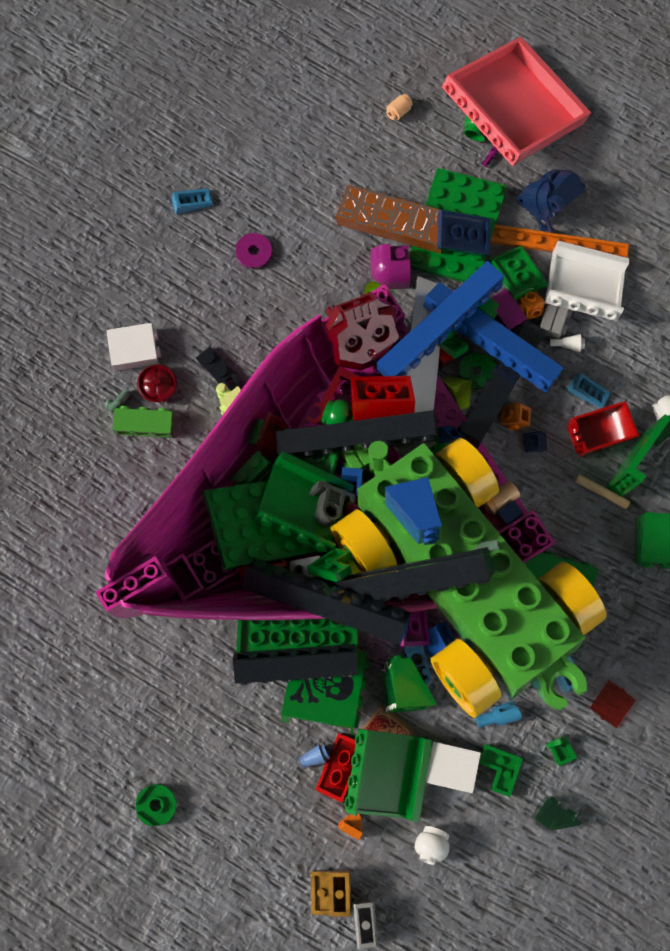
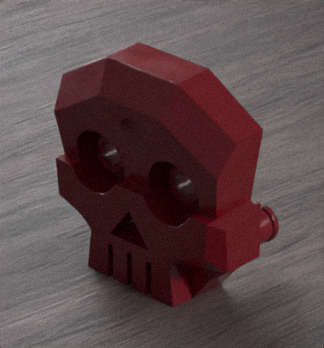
[325,292,400,371]

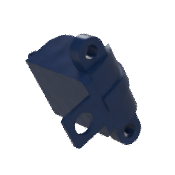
[516,169,585,232]

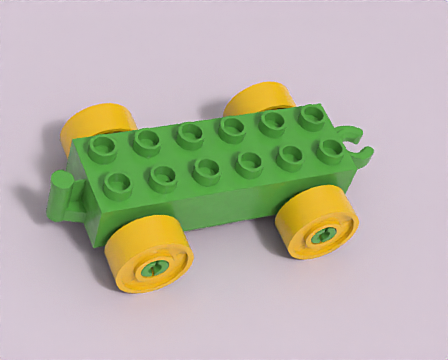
[330,438,607,718]

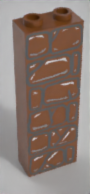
[335,185,442,254]

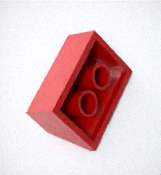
[351,376,416,421]
[315,733,356,804]

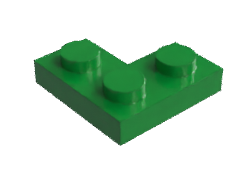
[307,548,352,582]
[479,744,523,797]

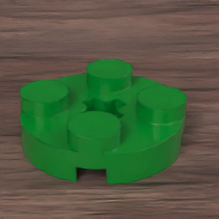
[458,352,496,390]
[136,784,177,826]

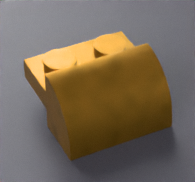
[311,870,351,917]

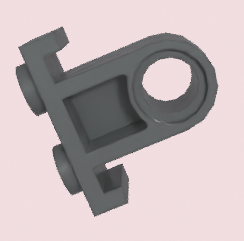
[310,481,355,527]

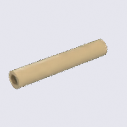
[575,474,631,509]

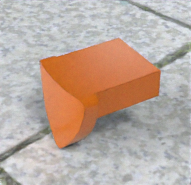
[338,814,363,840]

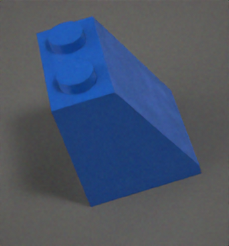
[385,477,442,545]

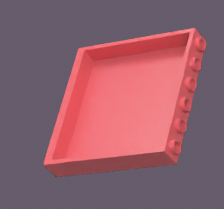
[442,37,591,166]

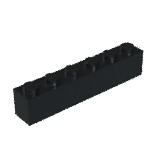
[233,644,358,685]

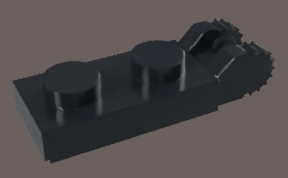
[196,346,243,391]

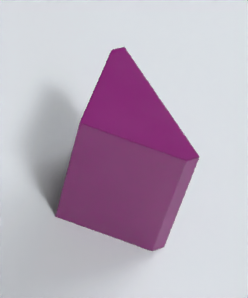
[399,610,430,648]

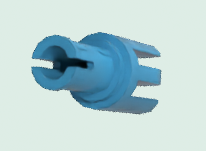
[475,701,522,728]

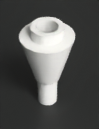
[550,334,585,352]

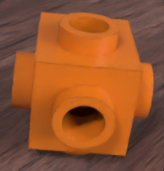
[517,291,545,321]
[500,402,531,431]

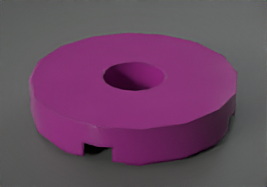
[236,233,272,269]

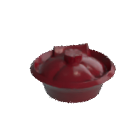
[137,364,177,403]

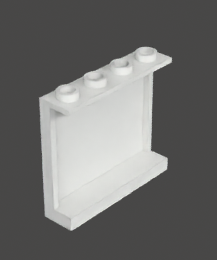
[545,241,629,321]

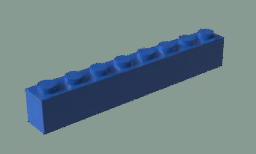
[377,261,504,376]
[423,282,564,393]

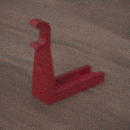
[307,366,360,424]

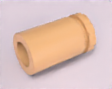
[483,481,520,516]

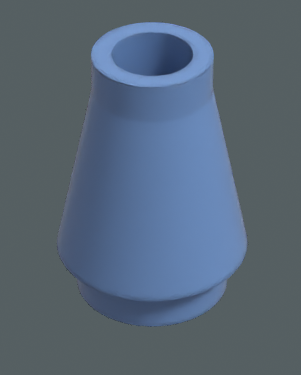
[299,744,331,768]

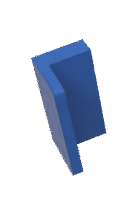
[341,467,362,498]
[425,621,455,658]

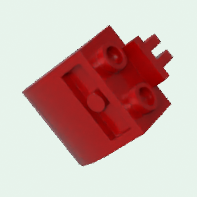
[567,401,639,458]

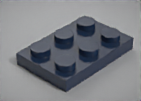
[437,210,491,256]

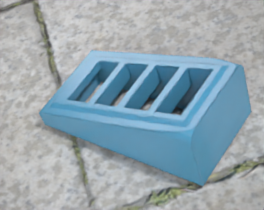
[172,188,213,214]
[567,373,611,409]

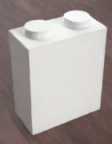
[106,323,161,371]
[426,742,480,793]

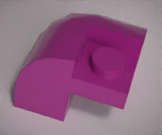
[370,243,410,290]

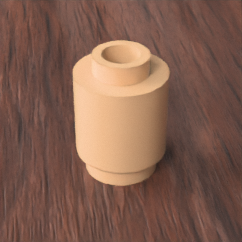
[386,94,413,121]

